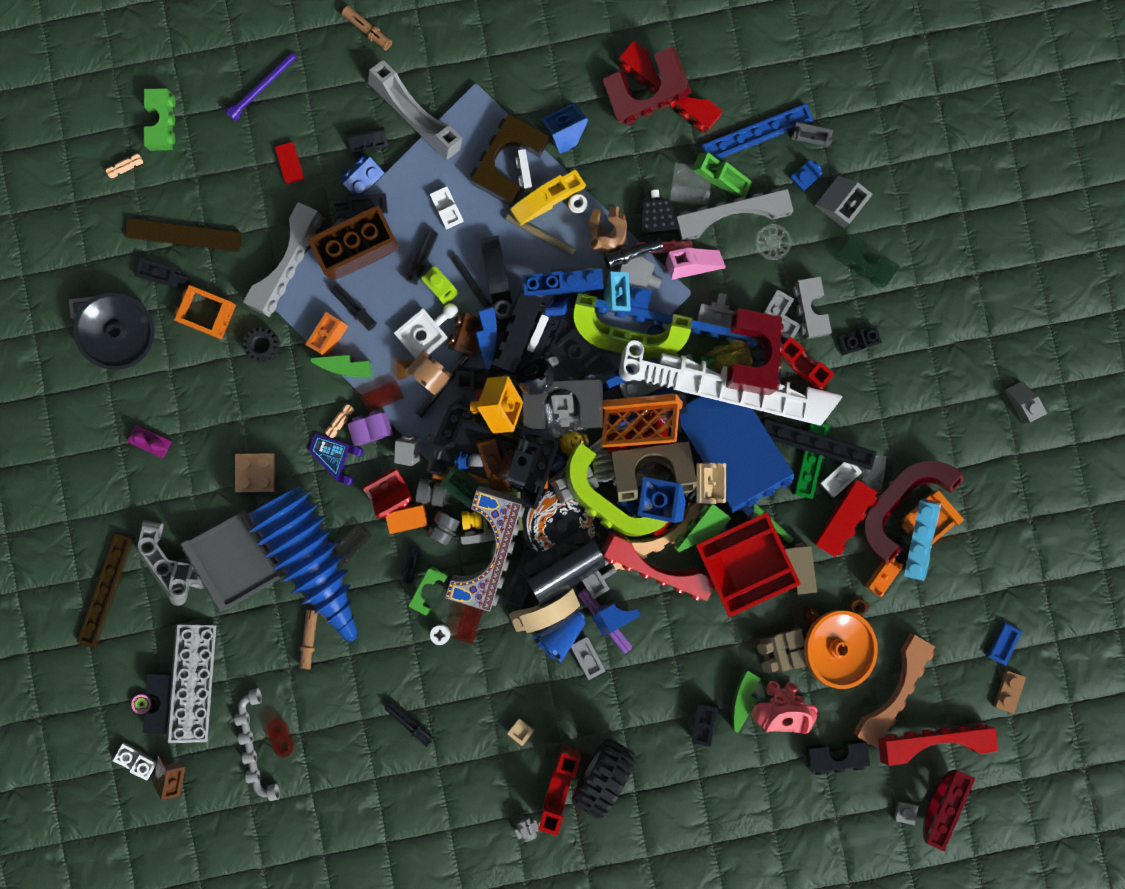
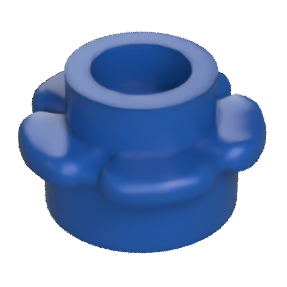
[455,451,470,470]

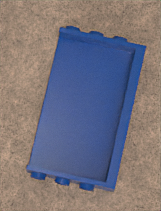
[680,396,794,513]

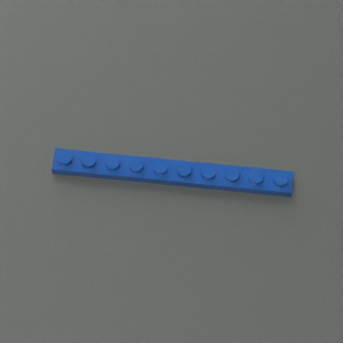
[595,299,782,347]

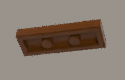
[476,437,512,493]

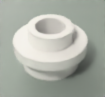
[568,194,587,213]

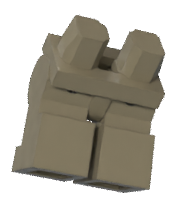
[757,627,808,673]

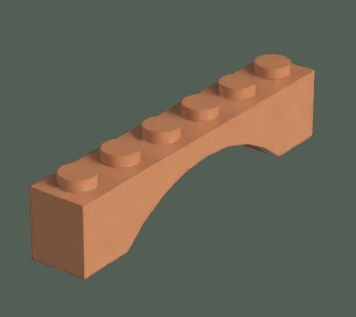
[853,633,935,748]

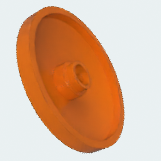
[804,610,878,689]

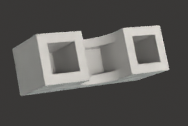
[793,276,832,339]

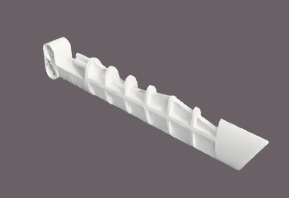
[619,340,842,425]

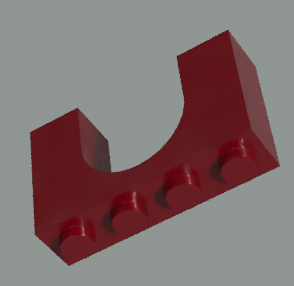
[603,46,692,125]
[726,308,784,396]

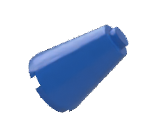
[532,610,585,664]

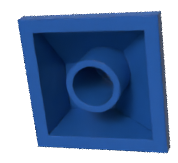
[541,103,588,153]
[638,477,686,523]

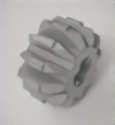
[592,450,614,482]

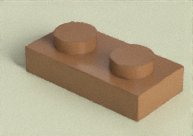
[993,670,1026,714]

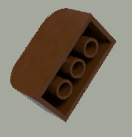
[307,205,399,280]

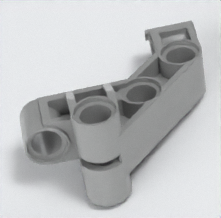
[138,520,205,606]

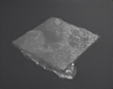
[670,163,711,206]
[544,396,587,439]

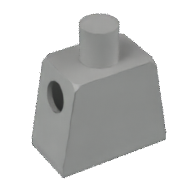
[620,256,663,289]

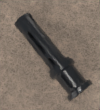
[604,238,663,269]

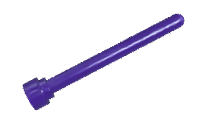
[225,53,296,122]

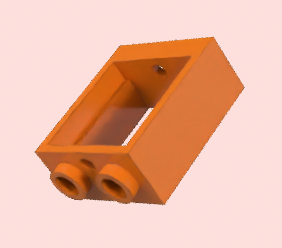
[174,285,236,340]

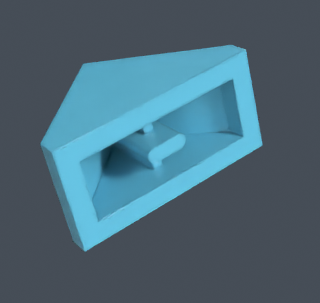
[603,271,631,311]

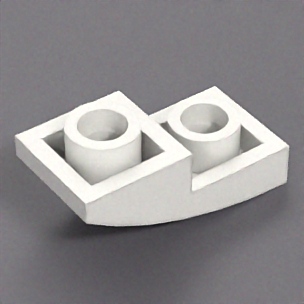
[113,742,157,780]

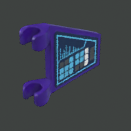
[309,434,364,485]

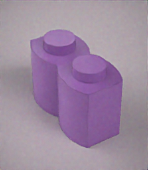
[348,410,393,446]

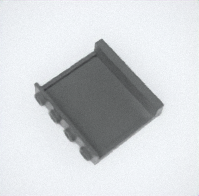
[180,510,284,614]

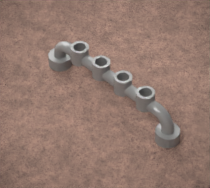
[234,688,280,801]

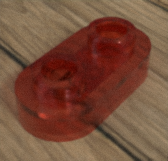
[267,718,295,757]

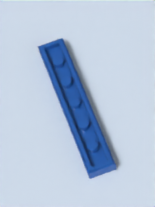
[701,103,814,159]

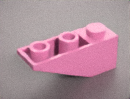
[666,248,726,280]

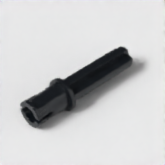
[406,230,438,285]
[330,284,377,331]
[385,701,434,747]

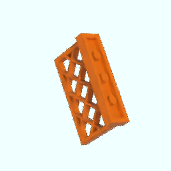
[601,394,683,447]

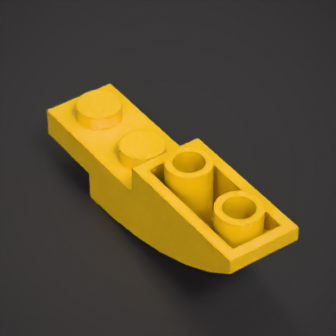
[510,170,586,226]

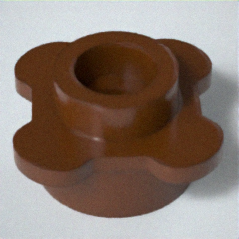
[846,595,870,617]
[803,607,819,627]

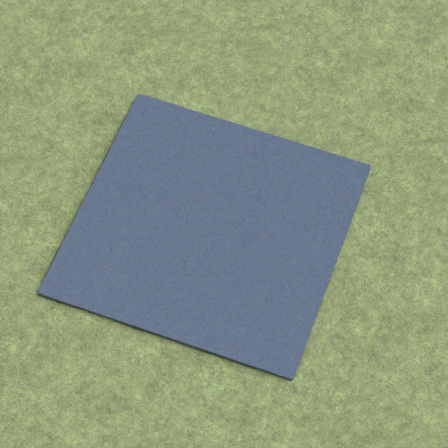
[275,84,691,504]

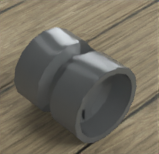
[416,478,448,507]
[426,510,460,546]

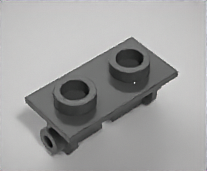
[791,122,834,147]

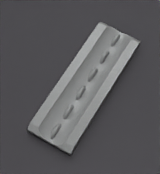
[167,625,216,743]

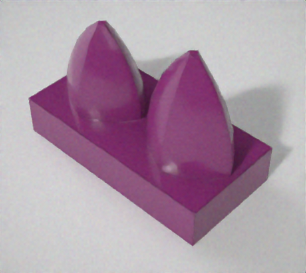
[127,425,172,458]

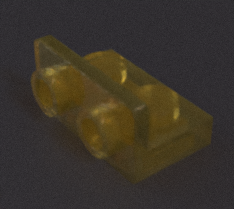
[707,340,753,375]

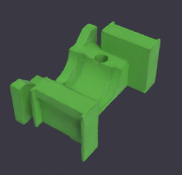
[409,566,449,615]

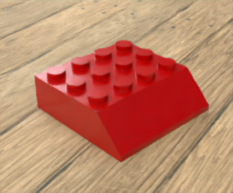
[696,512,801,617]

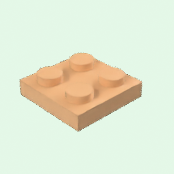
[235,453,275,492]

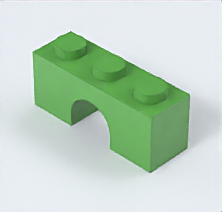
[144,89,175,151]

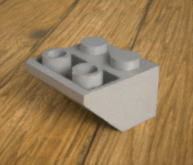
[815,175,873,229]

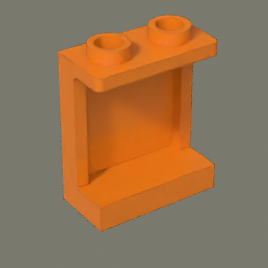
[899,490,964,548]

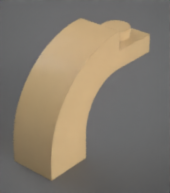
[509,589,580,633]

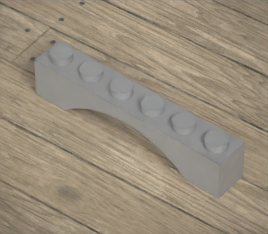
[368,60,462,160]
[676,188,793,241]
[243,202,323,317]

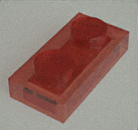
[360,380,404,413]
[454,604,483,644]

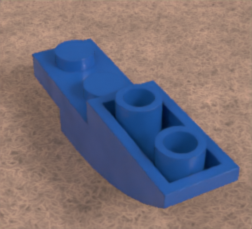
[523,268,604,295]

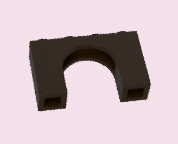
[470,114,549,207]

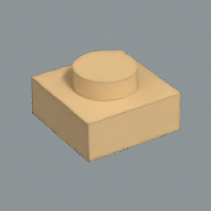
[507,718,534,746]

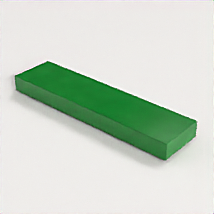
[793,423,830,499]

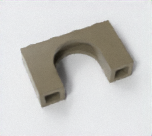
[612,442,697,502]
[783,542,817,595]

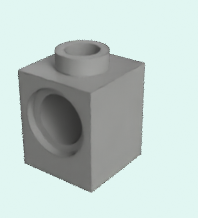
[394,435,421,466]

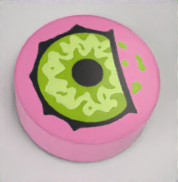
[131,694,153,714]

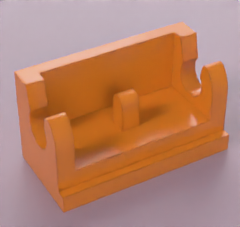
[305,312,348,357]
[386,503,428,534]
[864,558,904,598]

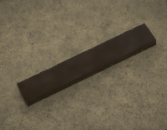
[125,219,242,252]
[76,532,135,648]

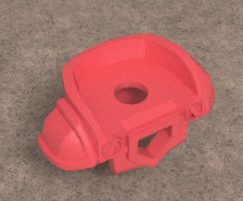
[751,681,818,734]

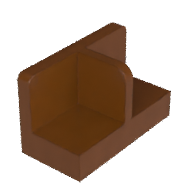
[153,755,185,800]

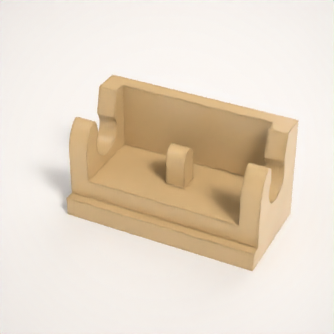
[697,462,726,504]

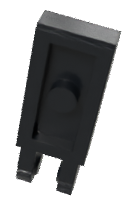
[333,193,388,218]

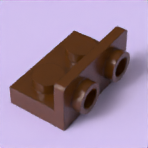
[448,313,481,357]

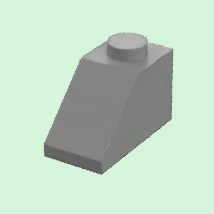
[1004,381,1047,424]

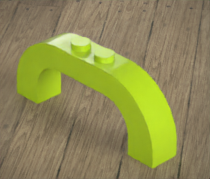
[574,293,692,359]
[565,443,667,536]

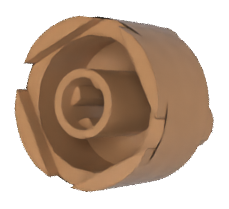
[406,350,452,395]

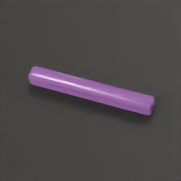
[578,588,632,654]

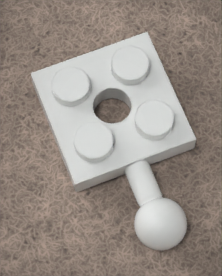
[394,303,458,359]

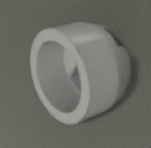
[468,453,483,467]

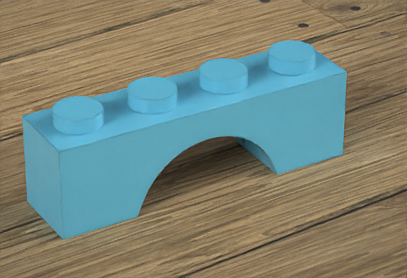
[904,498,942,581]

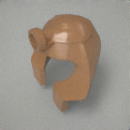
[588,206,627,256]

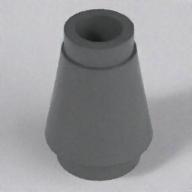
[493,300,512,319]

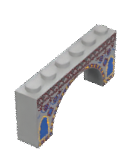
[446,486,526,612]

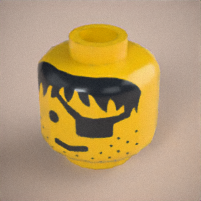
[559,429,589,456]

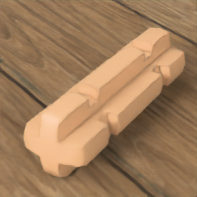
[105,153,143,178]
[325,404,354,438]

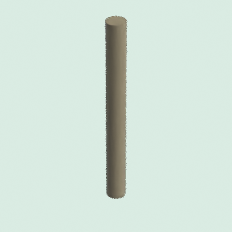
[505,213,576,256]

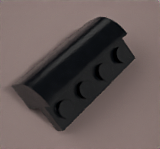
[518,528,605,606]

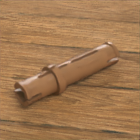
[341,5,392,51]
[298,610,318,669]

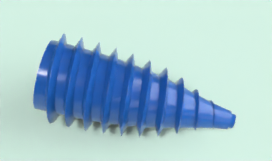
[248,486,358,643]

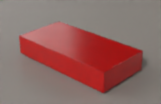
[275,142,305,184]

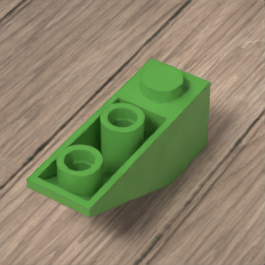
[674,503,731,552]

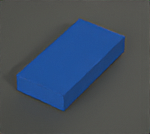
[545,293,575,316]
[987,622,1023,666]

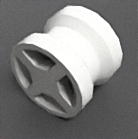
[430,624,451,645]

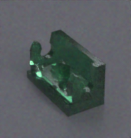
[440,464,484,508]

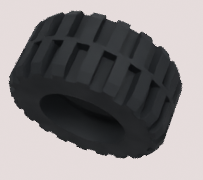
[571,738,636,819]

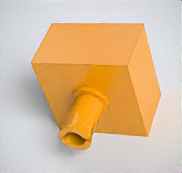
[470,376,523,433]

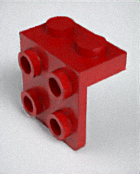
[363,468,411,518]

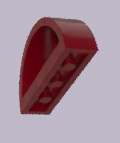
[923,769,976,852]

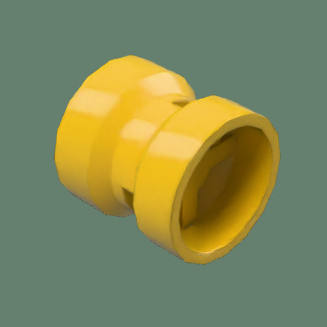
[462,511,483,530]

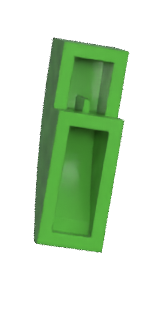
[692,152,752,198]
[311,355,373,378]
[731,669,761,733]

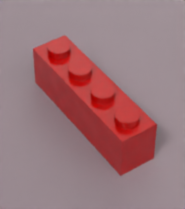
[813,479,878,558]

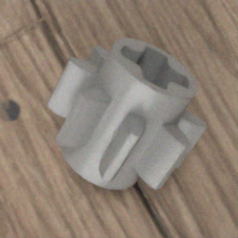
[515,817,539,842]

